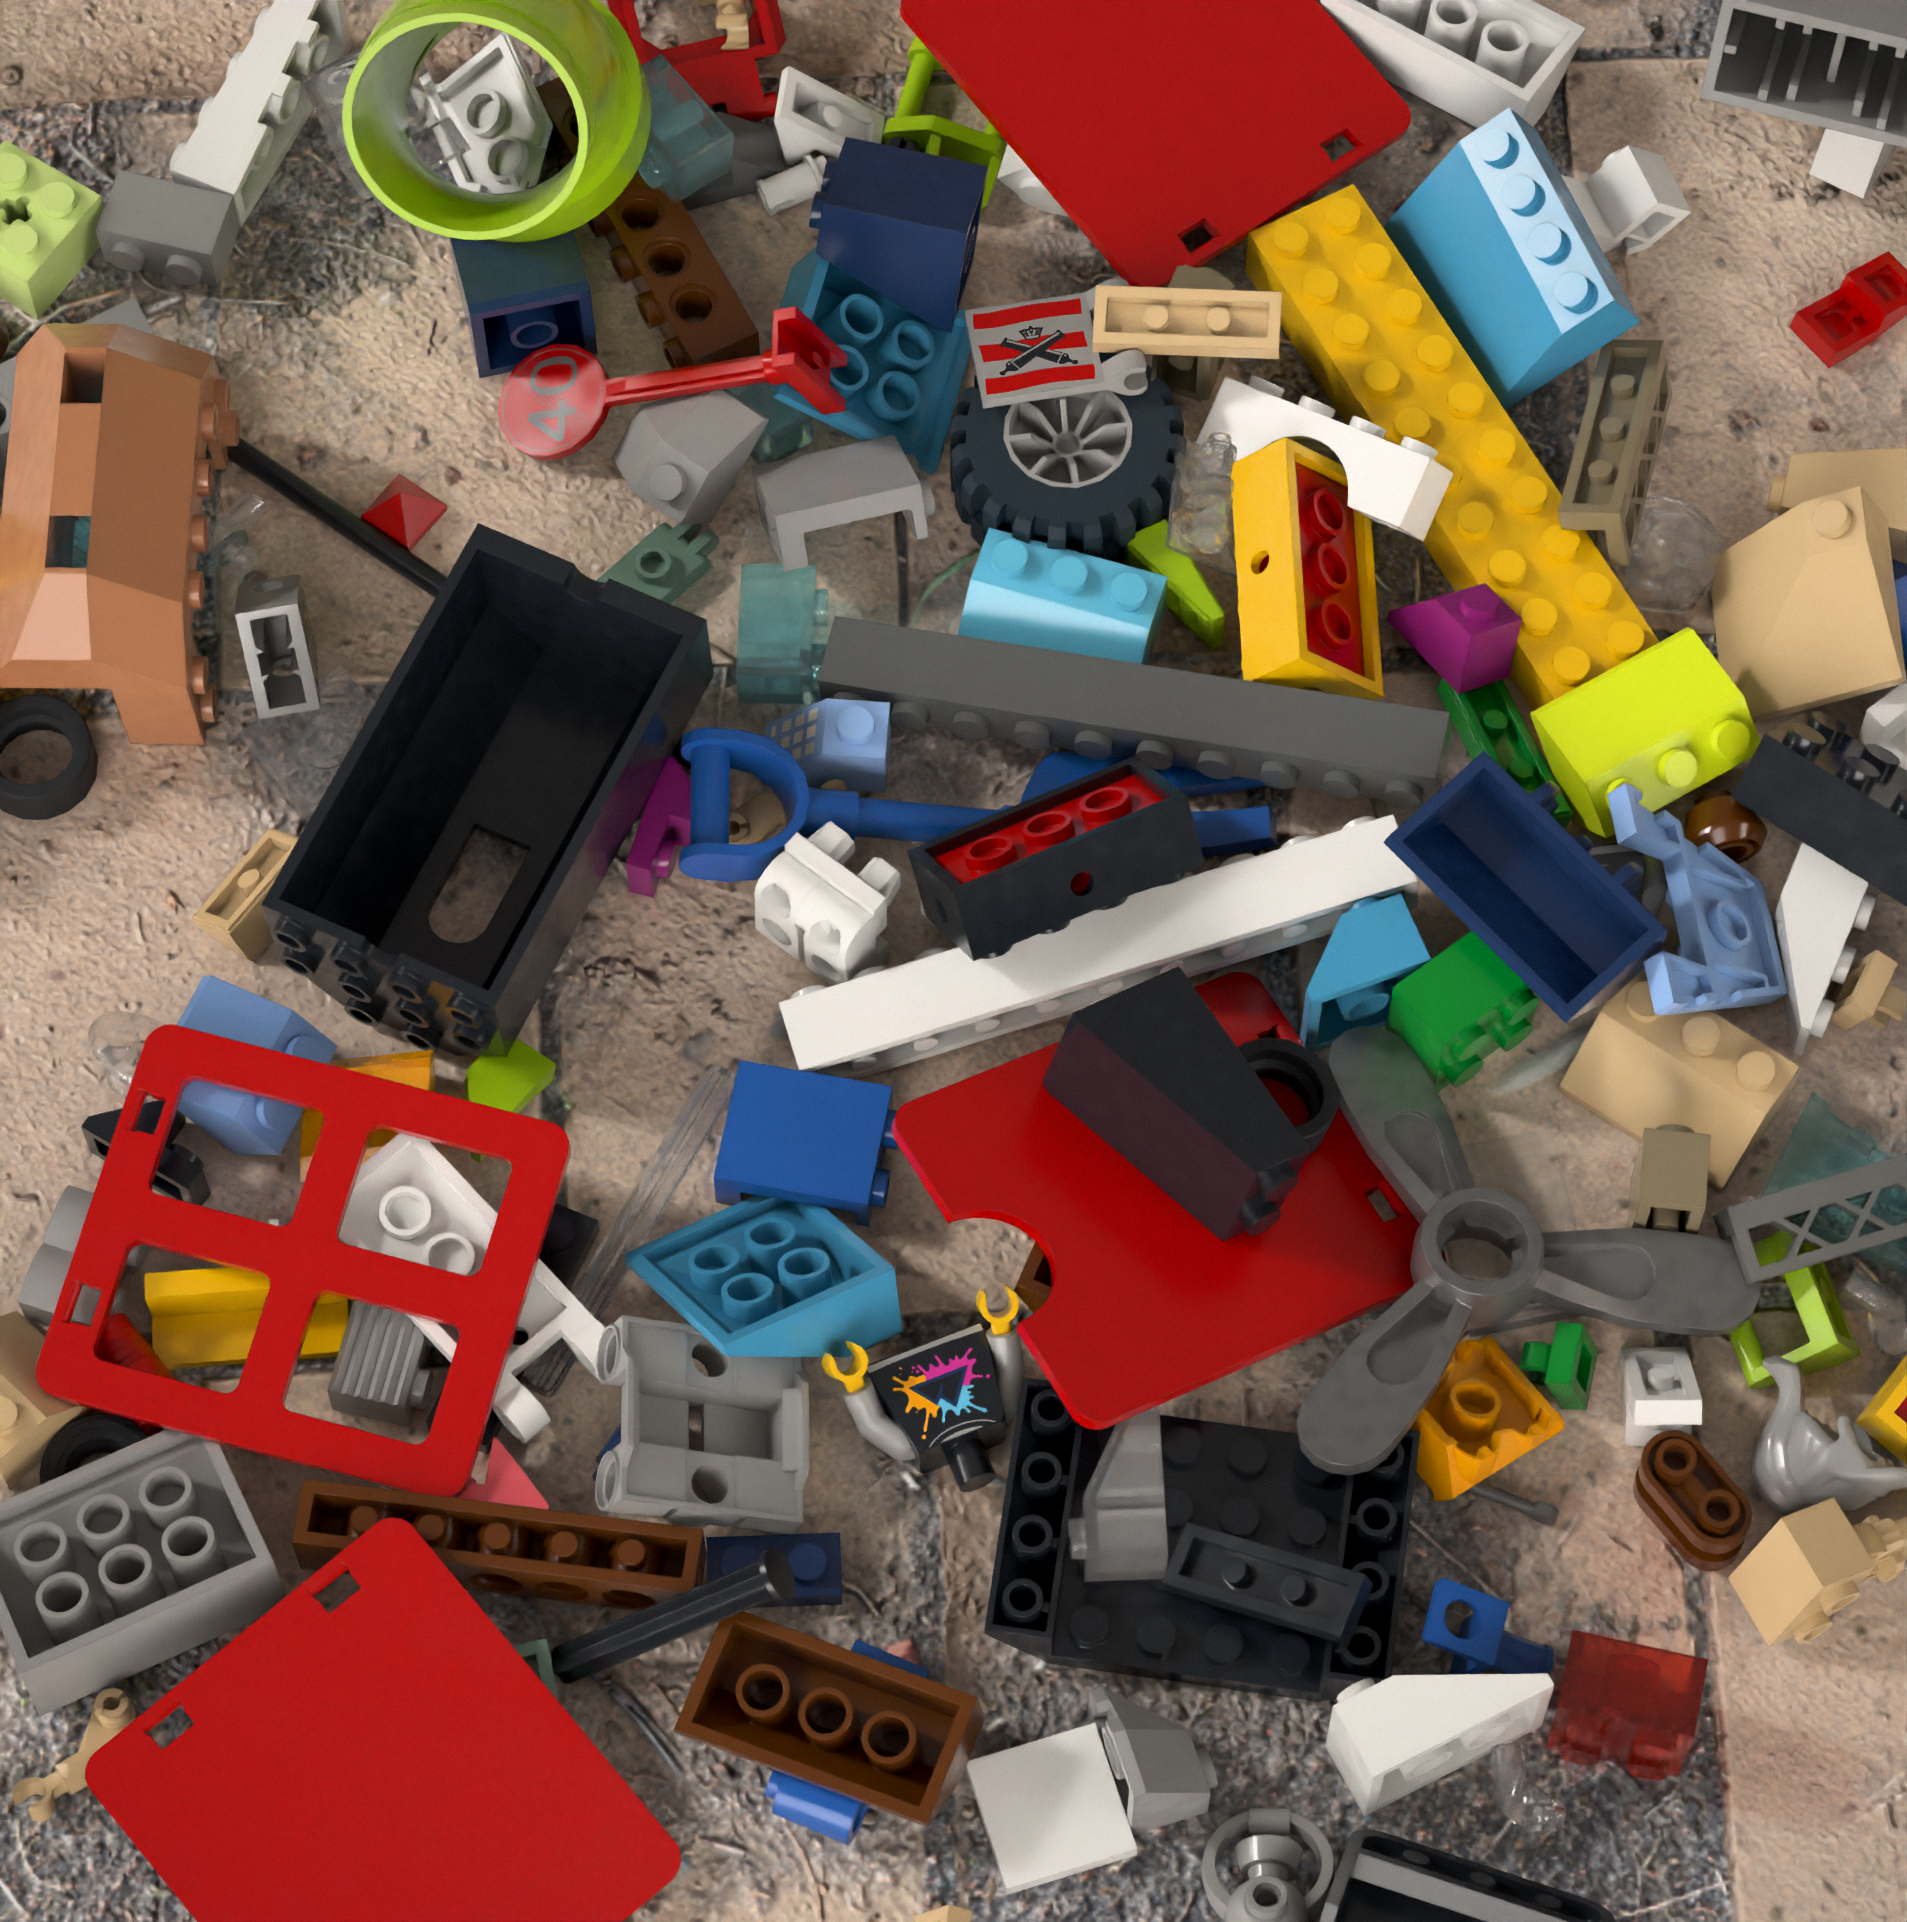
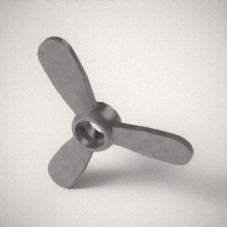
[1297,1026,1761,1476]

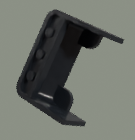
[1319,1830,1615,1922]

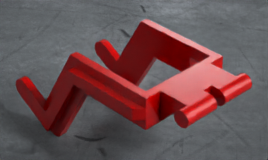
[606,0,786,141]

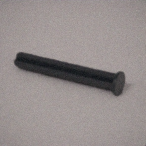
[551,1548,795,1684]

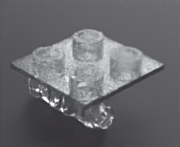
[1166,432,1237,579]

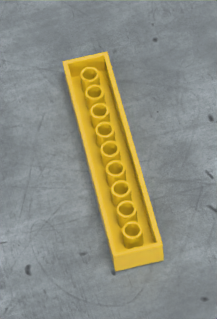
[1245,184,1659,711]

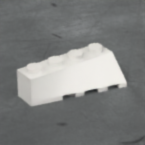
[169,0,352,227]

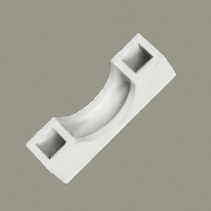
[1195,375,1454,541]

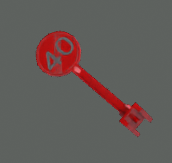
[498,306,847,460]

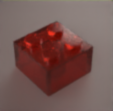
[1545,1630,1708,1780]

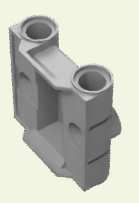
[595,1315,809,1534]

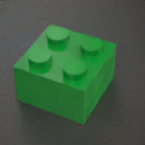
[1386,931,1539,1093]

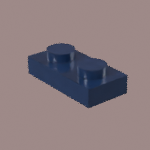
[706,1532,842,1608]

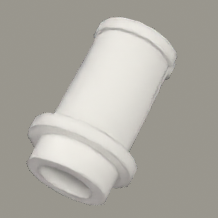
[756,154,827,217]

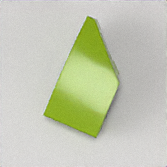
[463,1038,557,1163]

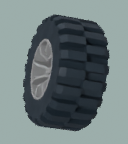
[950,352,1185,563]

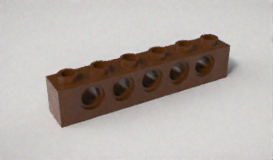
[535,77,760,369]
[292,1479,707,1611]

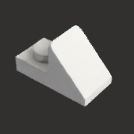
[774,66,885,166]
[1620,1347,1703,1446]

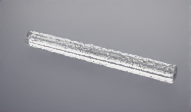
[523,1063,736,1397]

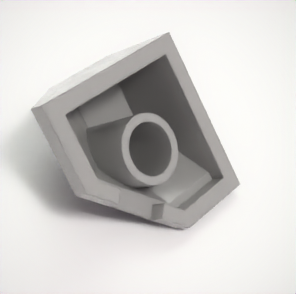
[612,389,770,525]
[1088,1687,1218,1835]

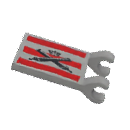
[964,278,1148,409]

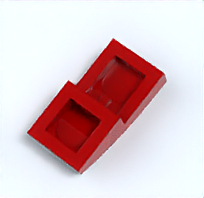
[1789,251,1907,368]

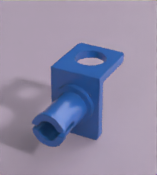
[1422,1578,1554,1675]

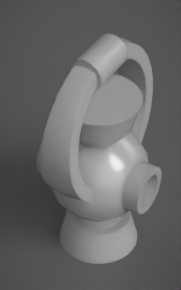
[1201,1808,1336,1922]

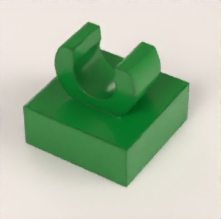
[1520,1322,1598,1411]

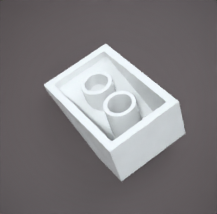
[1325,1673,1554,1816]

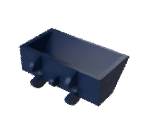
[1383,751,1667,1024]

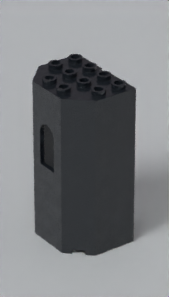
[261,523,714,1057]

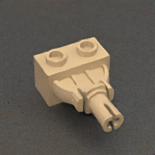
[1728,1497,1907,1647]

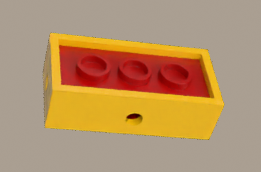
[1230,437,1384,701]

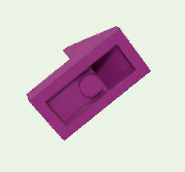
[626,757,690,898]

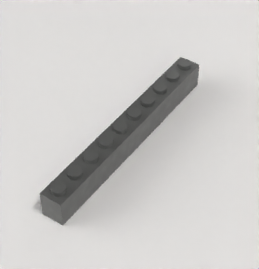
[817,616,1452,809]

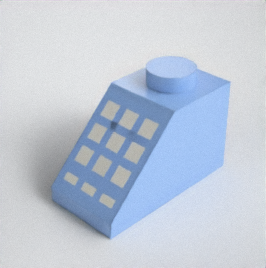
[761,698,891,793]

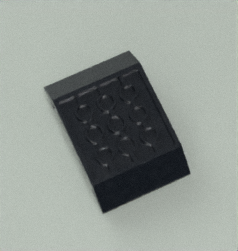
[984,1377,1420,1702]

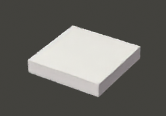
[966,1723,1137,1895]

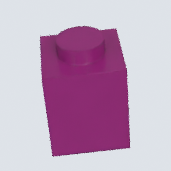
[1387,583,1522,694]

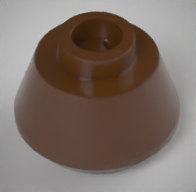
[1684,790,1768,864]

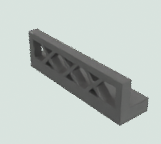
[1713,1153,1907,1285]

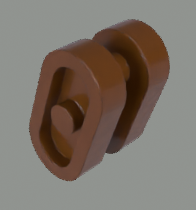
[1633,1430,1752,1571]

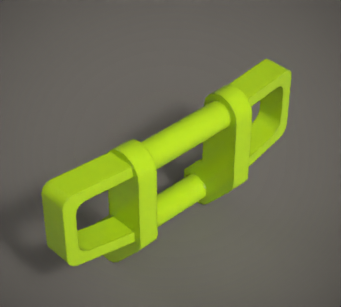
[882,36,1007,218]

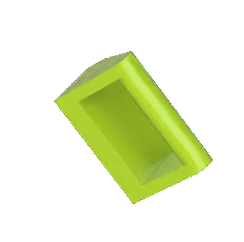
[1728,1230,1861,1390]

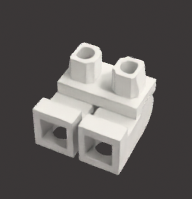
[754,821,901,986]

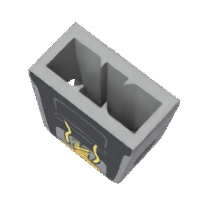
[235,575,321,719]

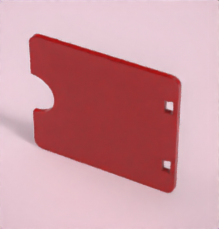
[899,0,1411,288]
[892,972,1446,1430]
[85,1518,681,1922]

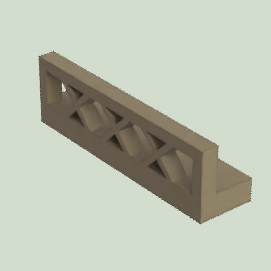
[1558,339,1672,566]

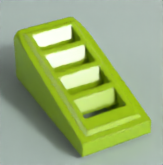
[1123,519,1225,650]

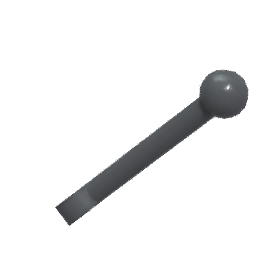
[1467,1482,1559,1526]

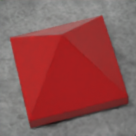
[361,473,447,551]

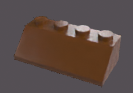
[674,1611,986,1827]

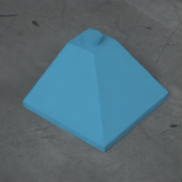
[773,246,971,475]
[624,1195,903,1357]

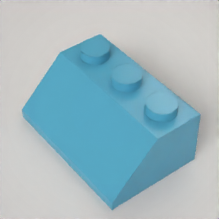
[958,527,1168,665]

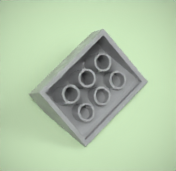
[0,1429,287,1716]

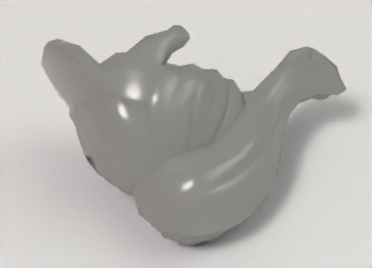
[1751,1355,1907,1516]

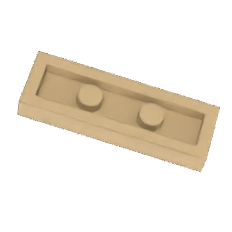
[1092,285,1282,359]

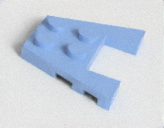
[1607,783,1788,1016]

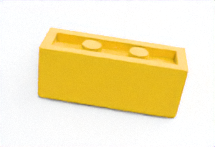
[144,1267,350,1369]

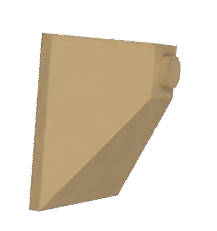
[1708,486,1907,723]

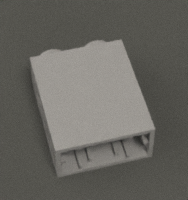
[1699,0,1907,148]

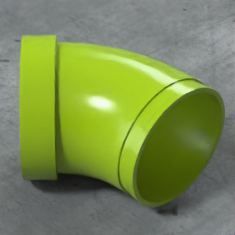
[342,0,652,242]

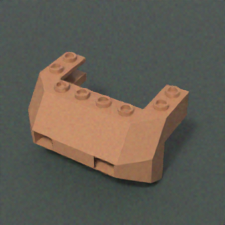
[0,323,240,745]

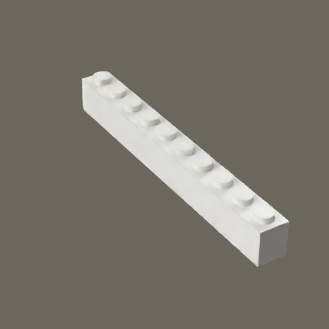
[778,814,1418,1080]

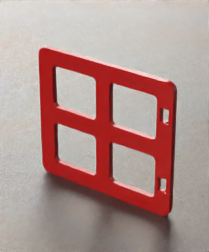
[35,1024,571,1498]

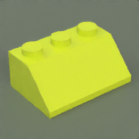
[1530,627,1761,838]

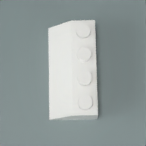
[1320,0,1586,128]

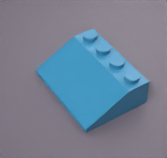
[1383,107,1641,410]

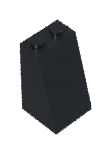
[1042,966,1311,1242]

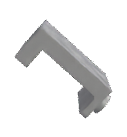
[751,435,935,572]

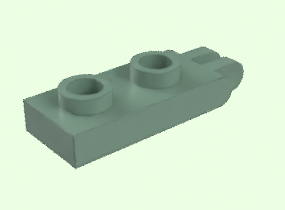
[596,522,720,604]

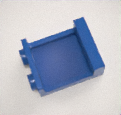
[713,1060,898,1227]

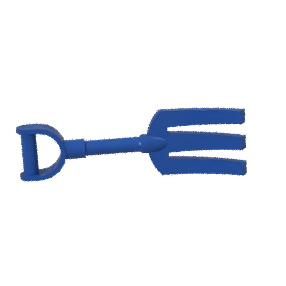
[679,728,1277,893]

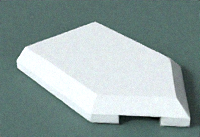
[420,32,553,194]

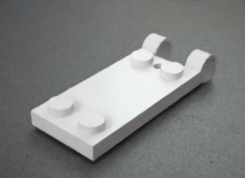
[339,1133,605,1444]

